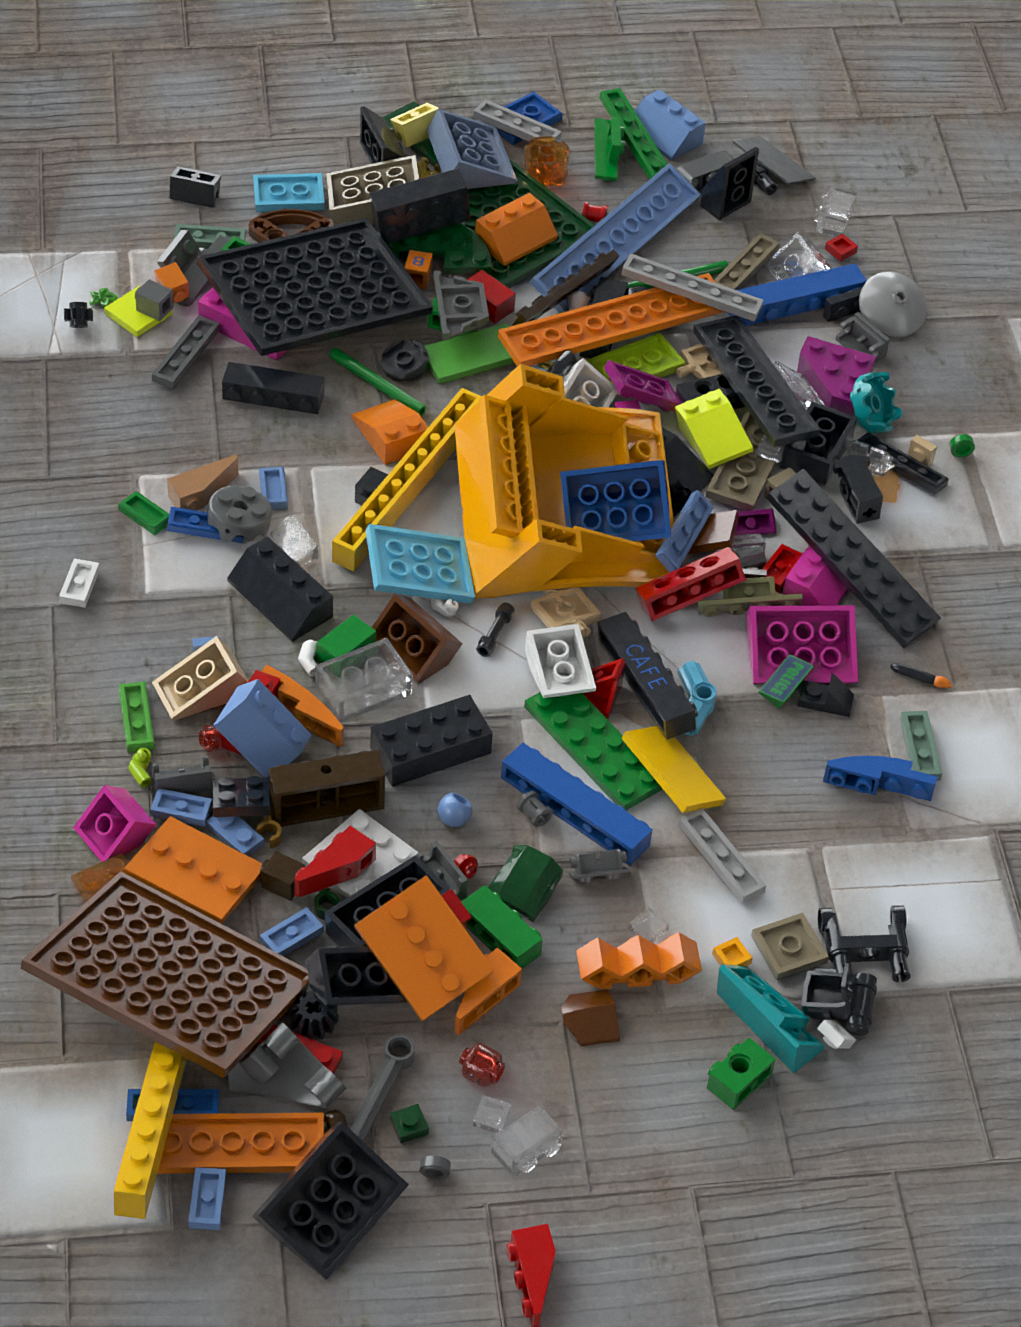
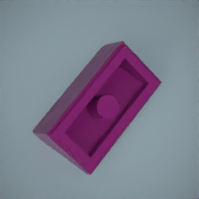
[734,508,777,537]

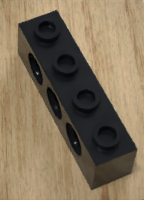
[676,374,745,410]

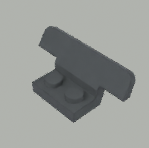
[156,230,230,307]

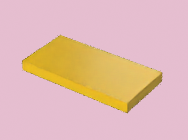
[622,726,726,813]

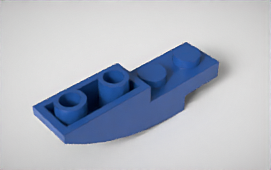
[823,755,937,801]

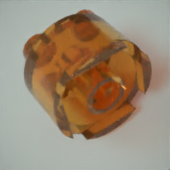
[523,136,570,186]

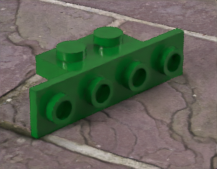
[594,116,625,181]

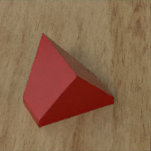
[583,658,626,719]

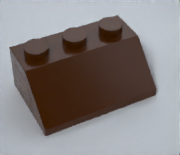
[371,594,463,683]

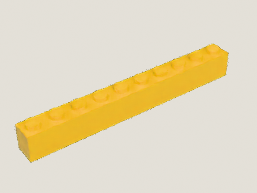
[332,388,482,572]

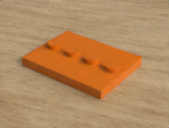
[124,816,262,924]
[354,875,494,1022]

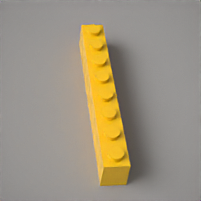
[113,1042,187,1219]

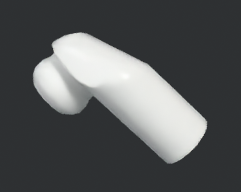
[430,598,459,617]
[298,639,320,677]

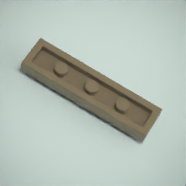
[714,233,780,290]

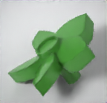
[89,287,118,308]

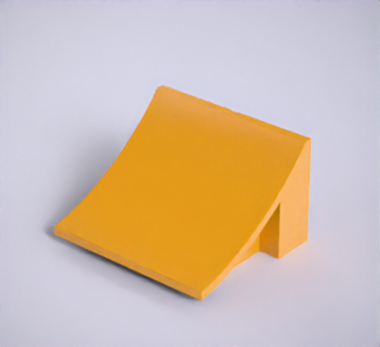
[454,364,674,599]

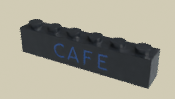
[597,612,698,740]

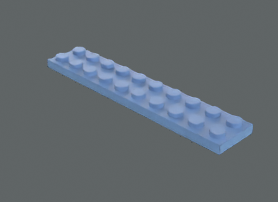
[530,163,701,313]

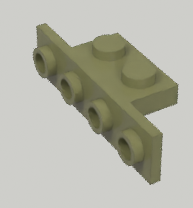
[698,577,803,617]

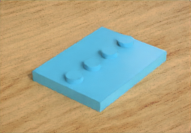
[365,524,475,604]

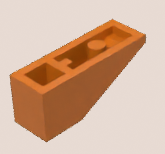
[455,948,522,1035]

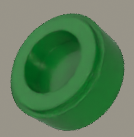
[949,434,975,457]

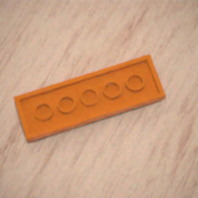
[157,1113,324,1174]

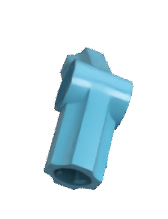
[678,660,716,736]

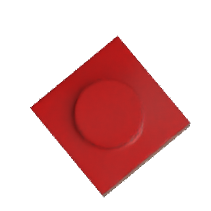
[825,234,858,262]

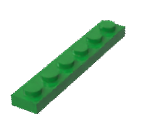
[599,88,667,180]

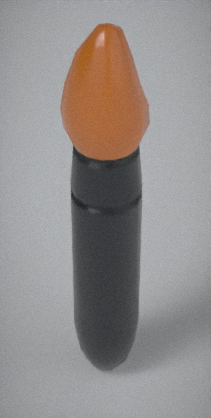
[890,663,952,688]

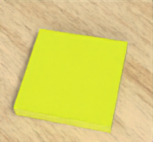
[104,285,173,337]

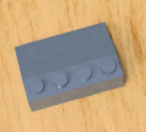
[426,109,517,189]

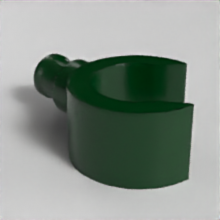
[314,887,340,920]

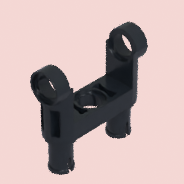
[817,905,911,982]

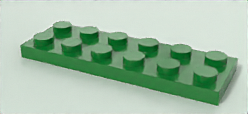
[524,692,663,810]

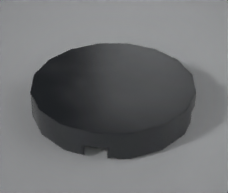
[381,340,429,382]

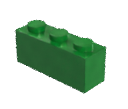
[461,885,543,969]

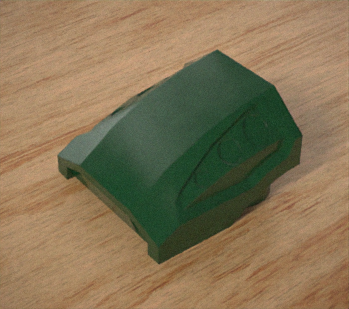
[488,845,563,922]

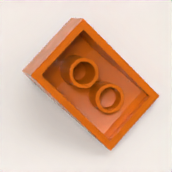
[351,399,428,465]

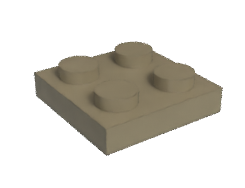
[751,913,829,980]

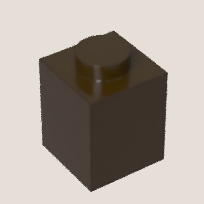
[260,851,305,901]

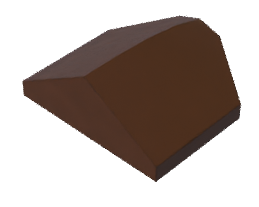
[561,989,620,1046]

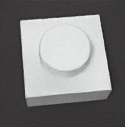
[817,1020,856,1049]

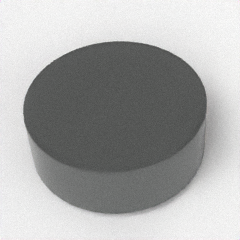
[419,1156,451,1179]

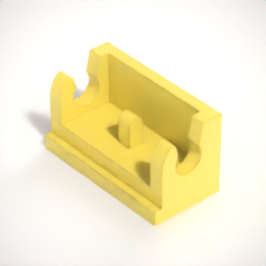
[390,103,439,147]

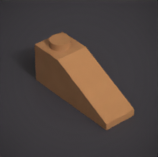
[167,454,239,511]

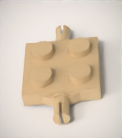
[676,344,722,379]
[531,587,601,637]

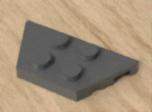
[433,271,489,341]

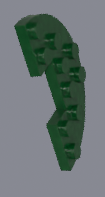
[386,223,492,274]

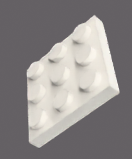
[302,809,418,898]

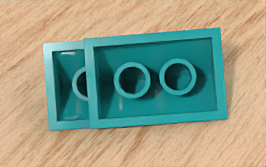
[717,964,825,1073]

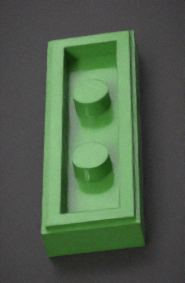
[119,681,155,753]

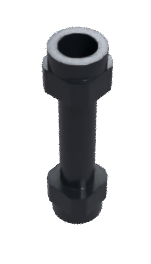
[476,602,515,657]

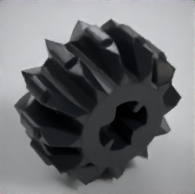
[289,990,339,1040]

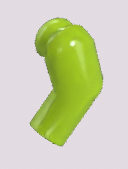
[128,748,152,788]

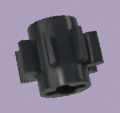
[64,302,93,328]

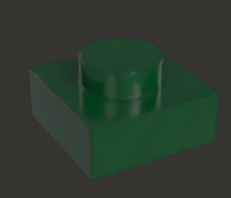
[390,1104,429,1144]

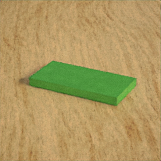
[425,323,514,384]

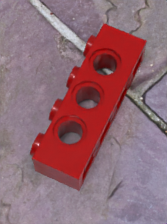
[635,547,746,621]

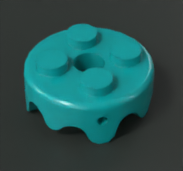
[850,372,903,434]

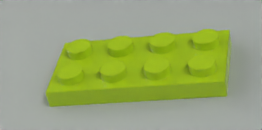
[586,333,686,395]

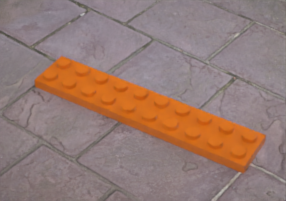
[498,273,726,367]

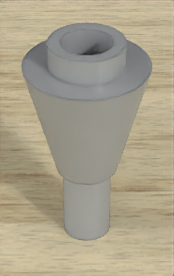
[566,291,590,311]

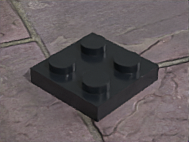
[213,776,270,817]

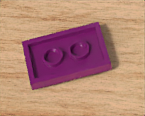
[604,360,683,412]

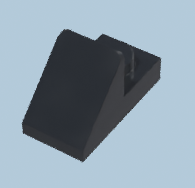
[797,673,854,717]

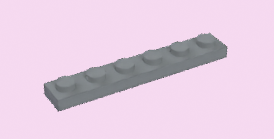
[621,253,764,322]

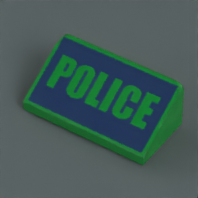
[758,654,814,709]

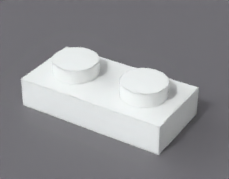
[59,559,100,608]

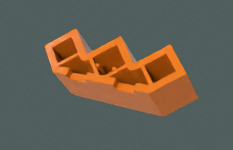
[576,932,702,989]

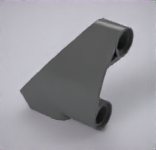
[228,1023,347,1108]

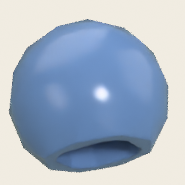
[437,793,473,828]

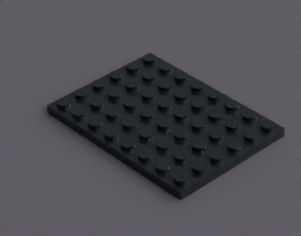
[197,218,433,356]

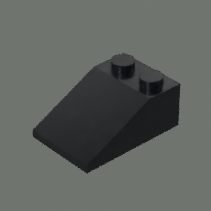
[700,147,759,220]

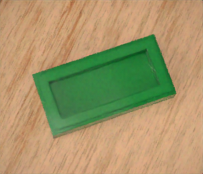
[118,491,169,536]

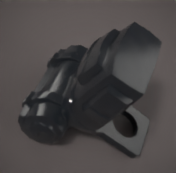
[801,964,877,1036]

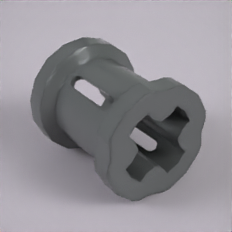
[517,791,553,827]

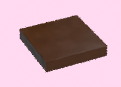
[688,510,739,554]

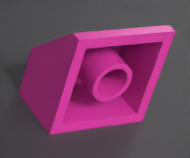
[783,546,849,606]
[73,785,157,865]

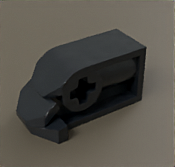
[833,455,883,524]

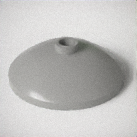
[859,271,927,338]

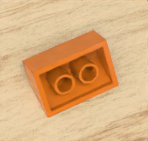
[475,193,558,266]

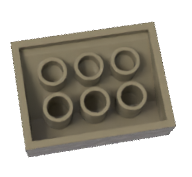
[326,155,420,227]

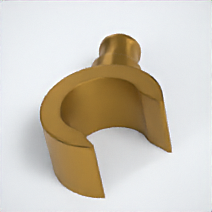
[256,811,282,848]

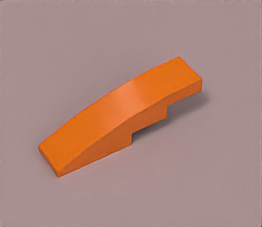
[261,665,344,747]

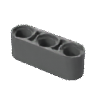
[676,150,734,191]

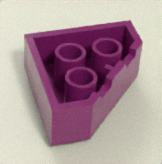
[797,336,876,417]

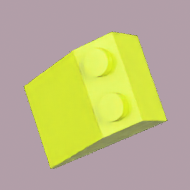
[675,389,754,469]

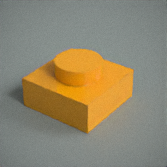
[712,937,753,966]

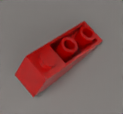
[294,825,376,898]
[506,1224,556,1327]

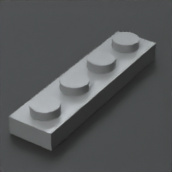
[473,99,562,150]
[679,808,766,904]

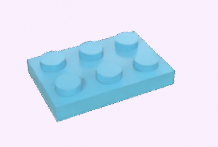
[253,173,325,212]

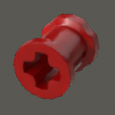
[582,201,608,223]

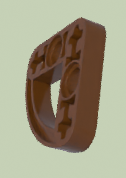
[248,209,333,243]

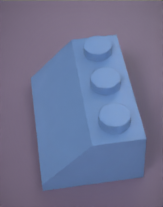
[635,89,706,161]
[213,679,311,780]

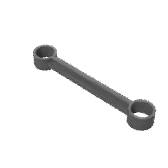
[350,1035,415,1142]

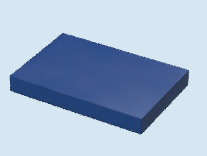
[485,91,563,145]

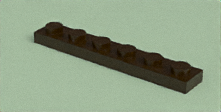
[512,249,620,326]

